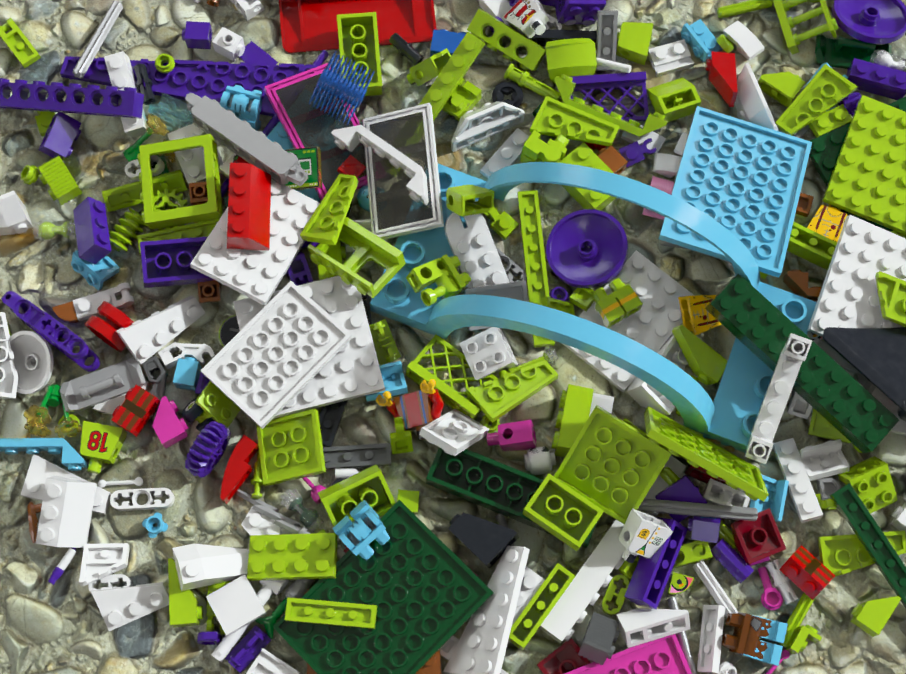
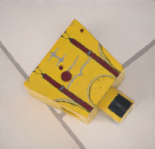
[807,204,848,242]
[678,295,721,335]

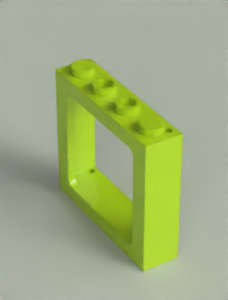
[137,134,223,229]

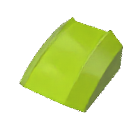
[545,38,597,84]

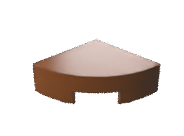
[52,301,79,323]

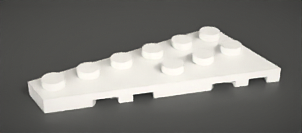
[443,546,530,674]

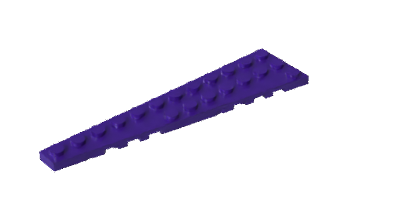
[60,56,304,117]

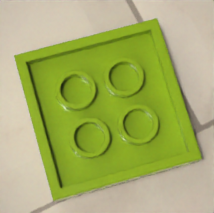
[256,409,326,486]

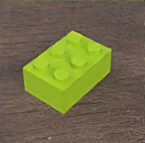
[558,142,616,211]
[551,384,594,457]
[318,464,396,527]
[522,473,604,551]

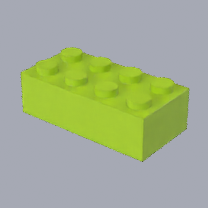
[337,12,383,96]

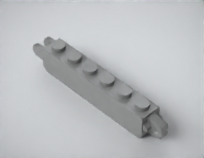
[185,93,308,186]

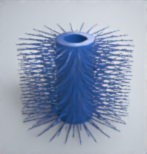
[309,51,374,125]

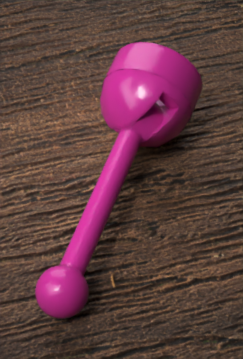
[302,477,326,504]

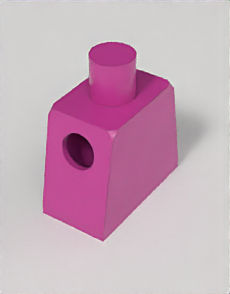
[487,420,537,452]

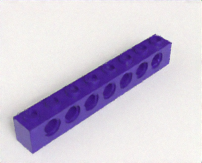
[0,78,144,119]

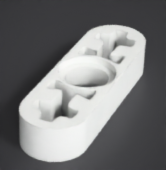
[110,488,175,511]

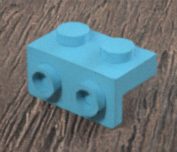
[365,361,408,402]
[749,474,789,523]

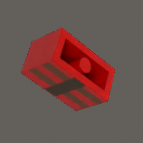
[111,384,160,437]
[779,545,835,600]

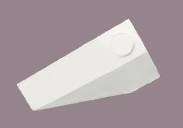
[0,312,18,399]
[626,335,688,416]
[172,544,249,591]

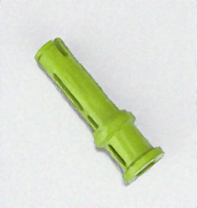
[504,63,561,101]

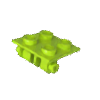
[369,319,401,365]

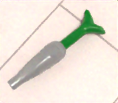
[255,579,315,639]

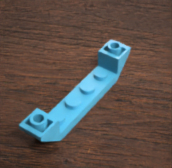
[0,438,88,471]

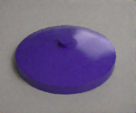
[831,0,906,44]
[546,209,628,288]

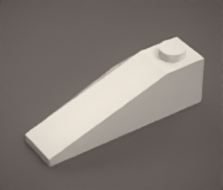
[0,191,33,236]

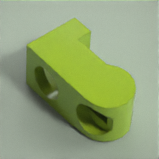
[673,540,713,568]

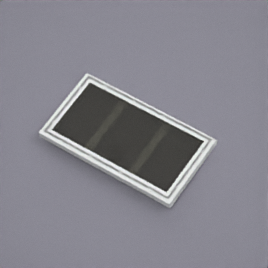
[362,103,444,240]

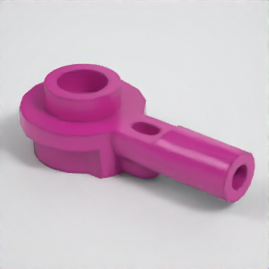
[758,567,783,611]

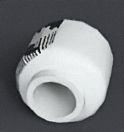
[524,446,556,475]

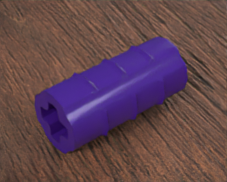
[711,539,754,583]

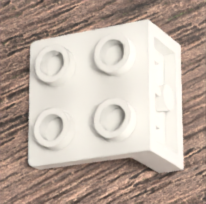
[460,327,519,380]

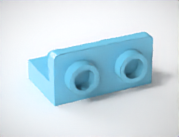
[681,19,723,63]
[71,250,120,291]

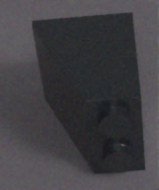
[448,512,519,569]

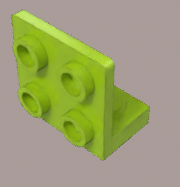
[838,456,898,513]

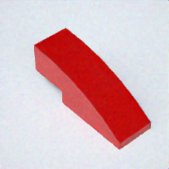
[220,435,259,504]

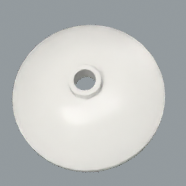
[9,331,53,394]

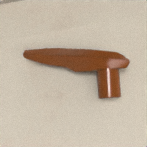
[27,502,42,543]

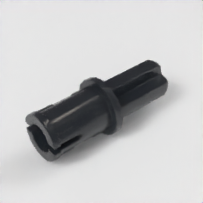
[389,33,424,65]

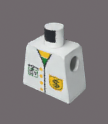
[619,508,673,563]

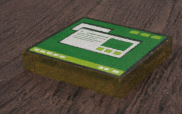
[285,146,322,190]

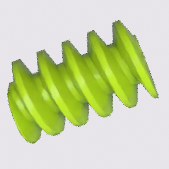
[109,208,147,252]

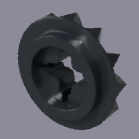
[492,82,523,107]

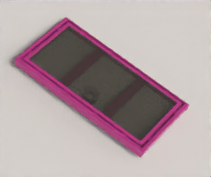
[264,63,387,201]

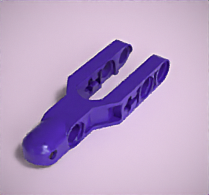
[1,291,101,372]

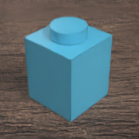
[173,357,202,391]

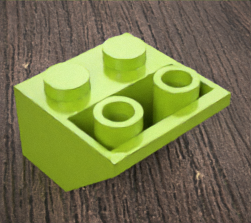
[646,77,701,122]

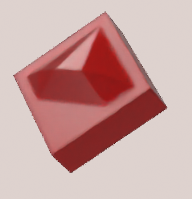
[337,155,366,179]

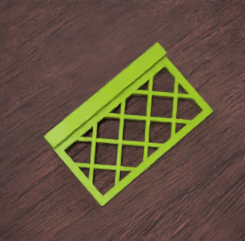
[405,334,498,420]

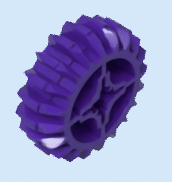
[185,421,231,478]

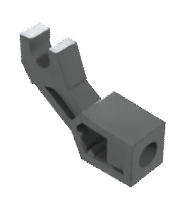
[142,356,168,413]

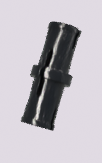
[133,64,156,105]

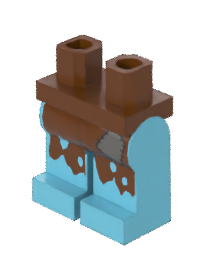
[722,612,788,666]

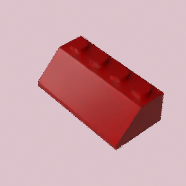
[227,163,271,251]

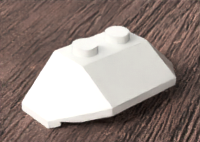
[734,62,779,131]
[451,101,525,152]

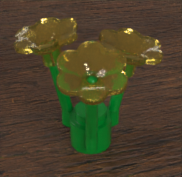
[123,113,175,163]
[23,385,82,438]

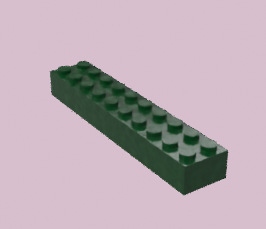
[705,273,899,453]

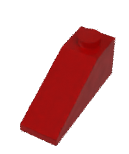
[705,51,738,107]

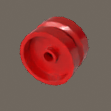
[84,301,134,353]

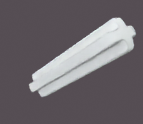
[693,561,738,617]

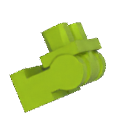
[441,78,482,121]
[520,130,569,163]

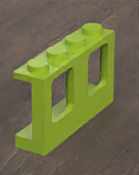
[307,217,406,298]

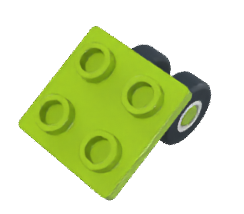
[182,381,241,432]

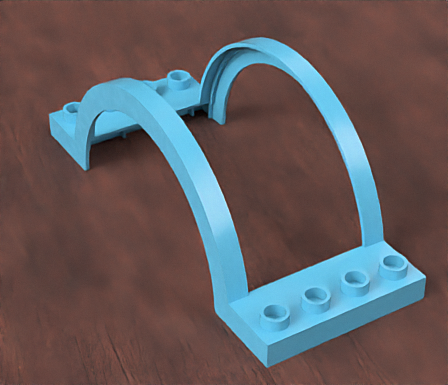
[370,162,817,453]

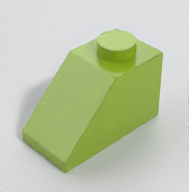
[758,72,806,108]
[850,596,901,637]

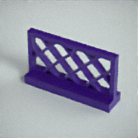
[571,71,649,122]

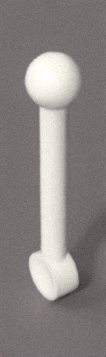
[98,477,143,488]

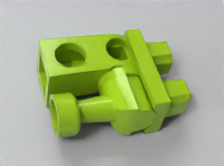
[406,254,471,306]

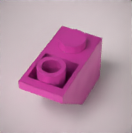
[152,396,189,448]

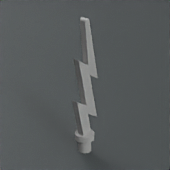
[236,490,311,534]

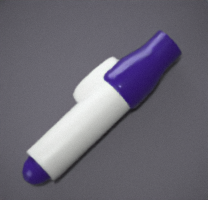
[48,547,77,585]

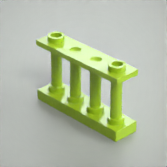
[773,0,839,55]

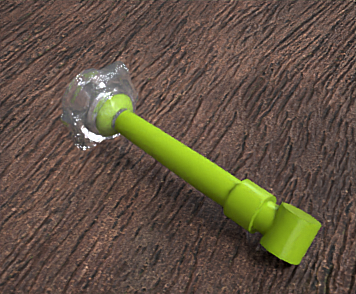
[498,346,558,378]

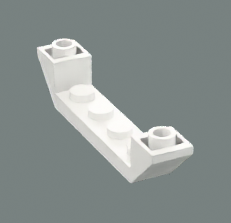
[331,125,429,205]
[745,333,812,464]

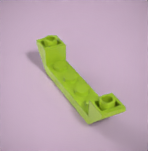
[555,74,668,137]

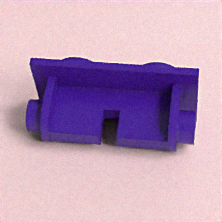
[225,625,271,673]

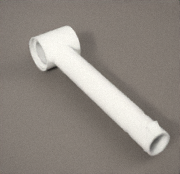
[211,580,289,662]

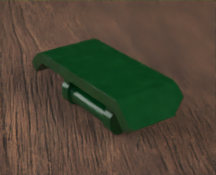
[815,34,892,69]

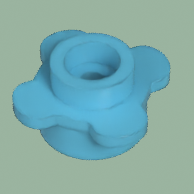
[142,512,168,538]

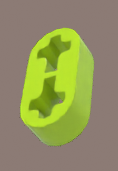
[601,574,630,616]

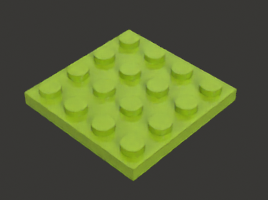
[554,405,672,524]

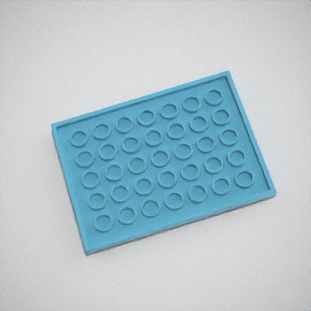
[658,106,812,278]

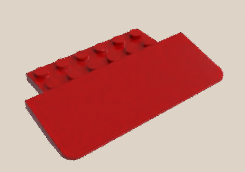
[279,0,437,53]

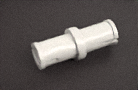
[765,559,799,605]

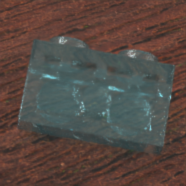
[147,93,194,128]

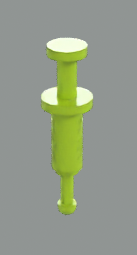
[251,450,263,499]

